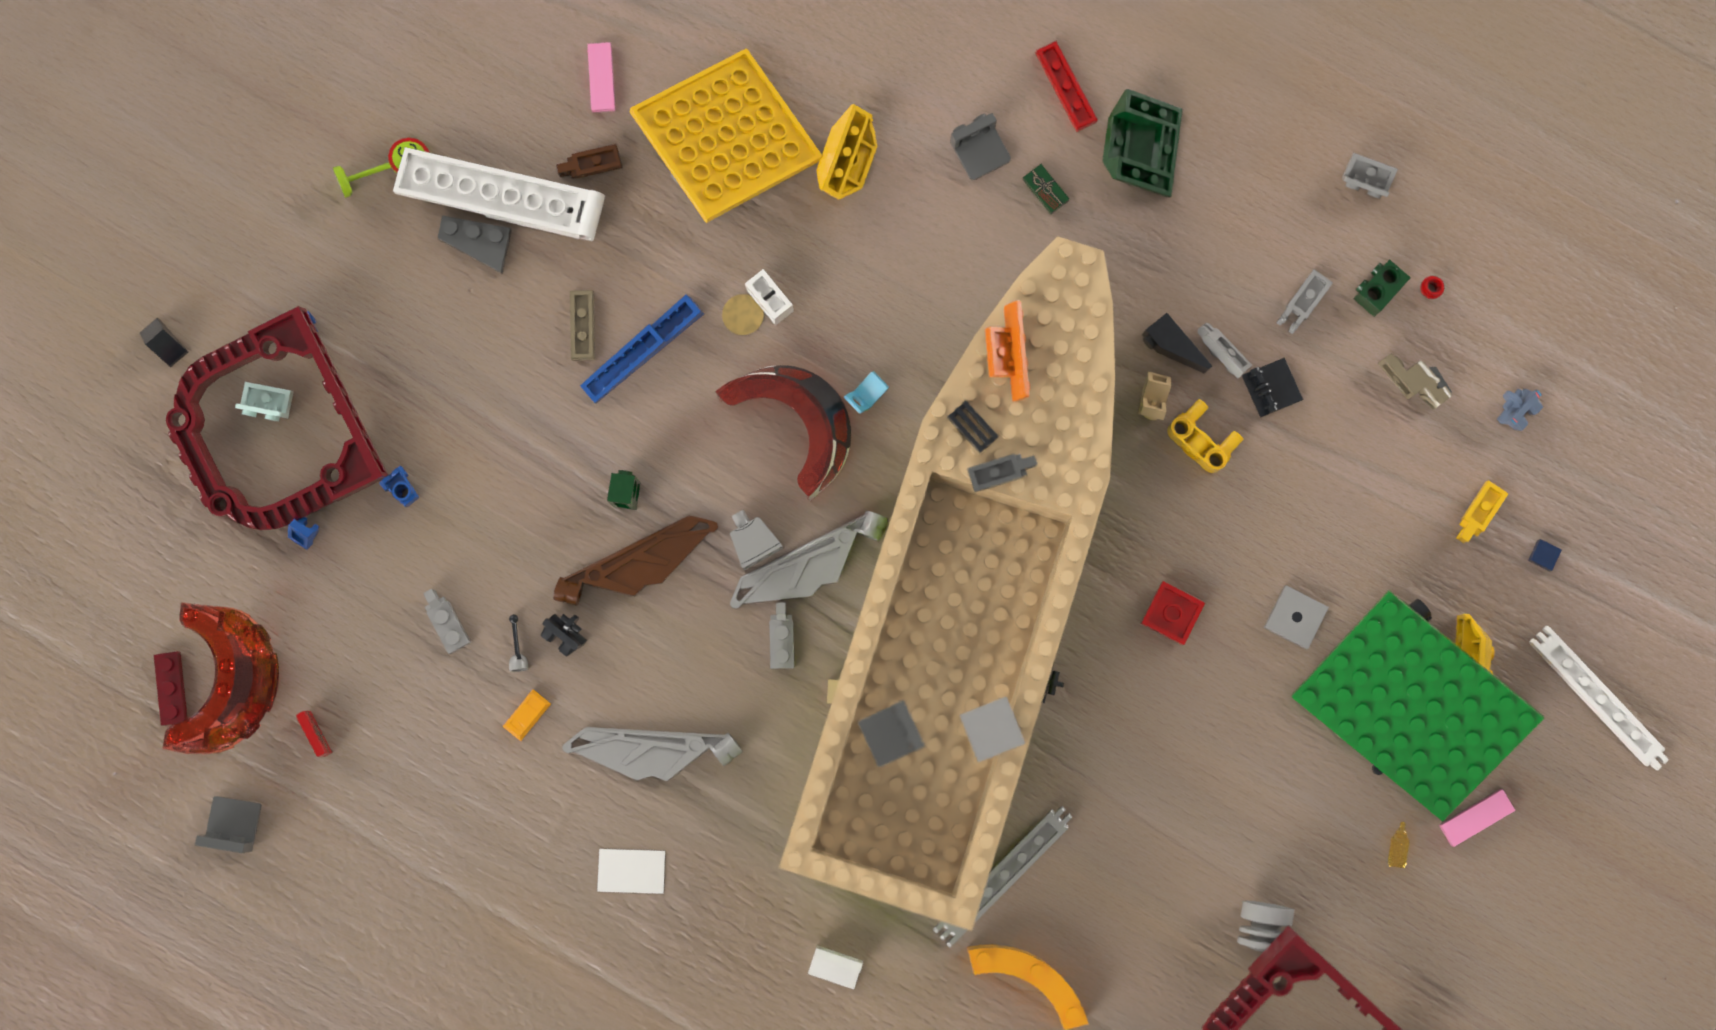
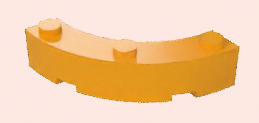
[967,944,1088,1030]

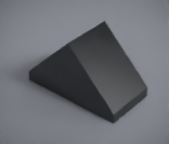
[140,318,188,367]

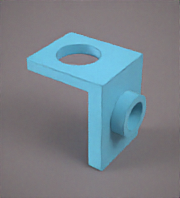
[844,371,889,414]

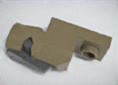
[1378,353,1452,410]

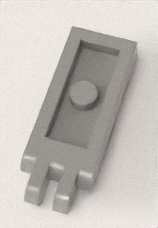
[1198,323,1252,378]

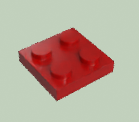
[1140,581,1205,646]

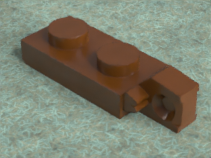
[556,144,623,179]

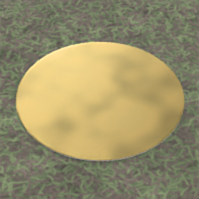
[722,294,764,335]

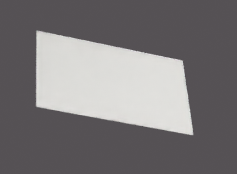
[597,849,665,894]

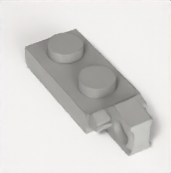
[423,589,471,654]
[769,602,795,669]

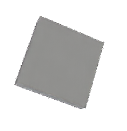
[959,697,1025,762]

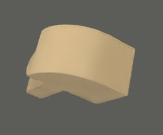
[1138,372,1171,420]

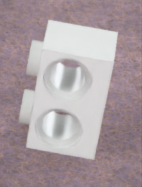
[745,270,794,325]

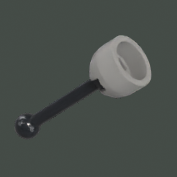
[509,614,529,672]

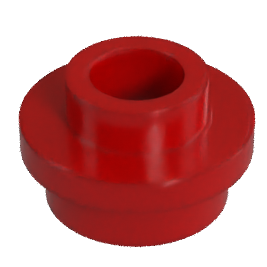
[1420,276,1445,299]

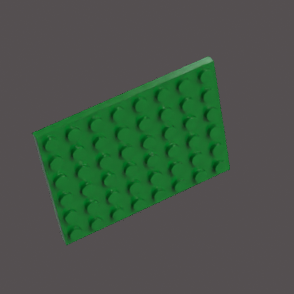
[1291,590,1545,822]

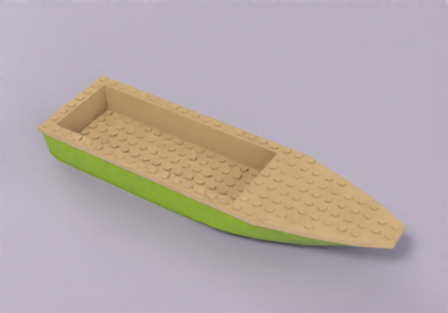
[779,236,1115,931]

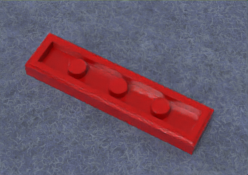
[1035,41,1098,132]

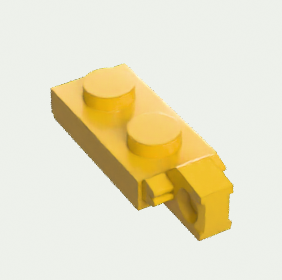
[1456,480,1509,544]

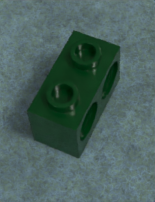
[1353,259,1411,317]
[607,470,641,510]

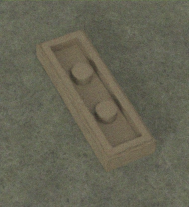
[570,290,595,361]

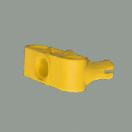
[1167,399,1244,473]

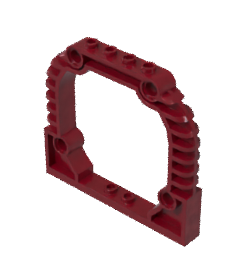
[166,306,388,530]
[1202,925,1402,1030]

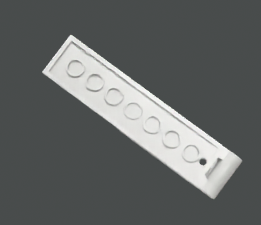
[393,147,605,241]

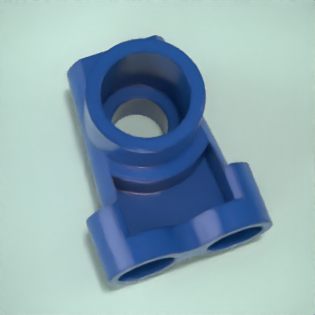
[379,466,419,507]

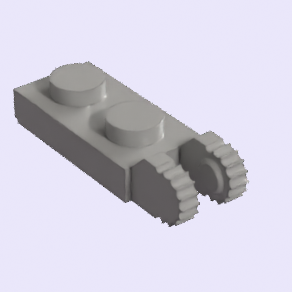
[1276,269,1333,334]

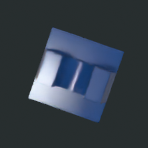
[288,517,319,550]

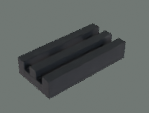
[947,400,999,454]

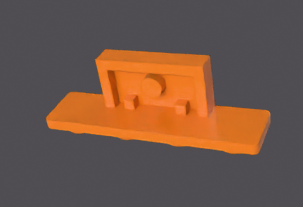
[985,301,1030,401]

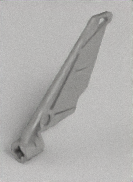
[730,511,888,609]
[562,727,743,782]

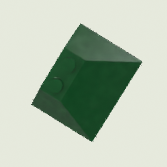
[1102,89,1183,198]

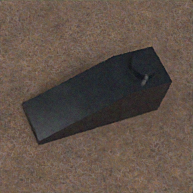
[1142,313,1212,374]

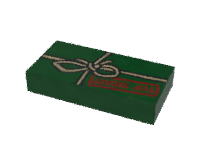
[1022,164,1069,215]

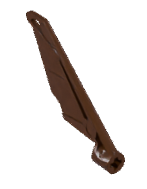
[553,515,718,606]

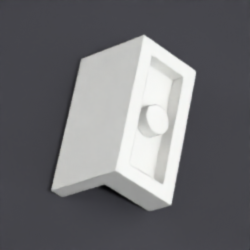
[808,945,863,989]

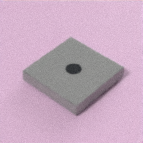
[1264,585,1329,650]

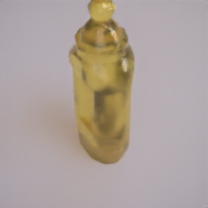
[1388,822,1409,868]

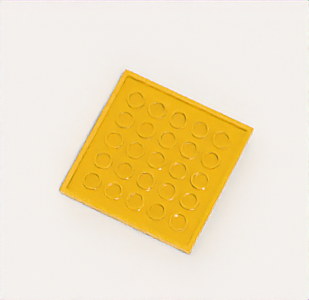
[630,48,823,223]

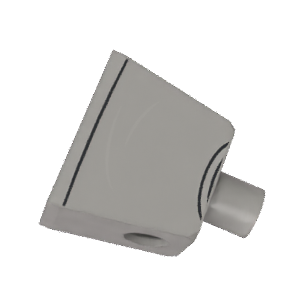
[730,510,783,571]

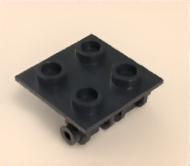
[1241,358,1303,418]

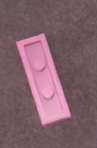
[588,42,615,113]
[1439,789,1516,847]

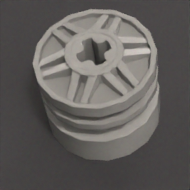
[1237,900,1295,952]

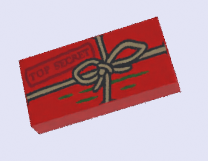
[296,711,333,757]

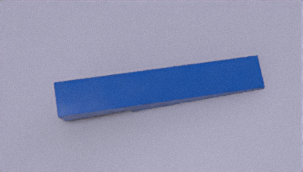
[580,294,704,403]

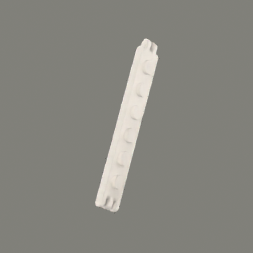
[1529,626,1669,770]

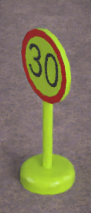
[332,137,429,198]

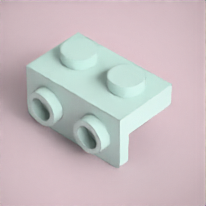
[235,382,294,422]

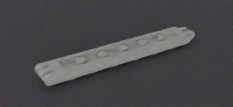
[933,806,1073,947]

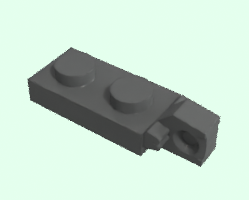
[967,453,1038,493]

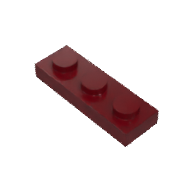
[153,651,188,726]

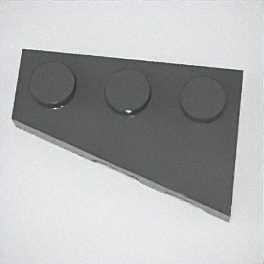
[437,216,512,274]

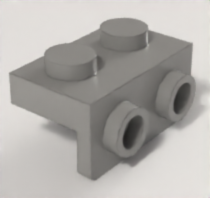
[1342,152,1398,199]

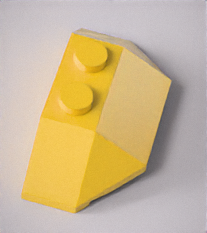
[816,104,877,200]
[1455,614,1495,674]

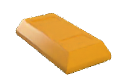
[503,689,551,741]

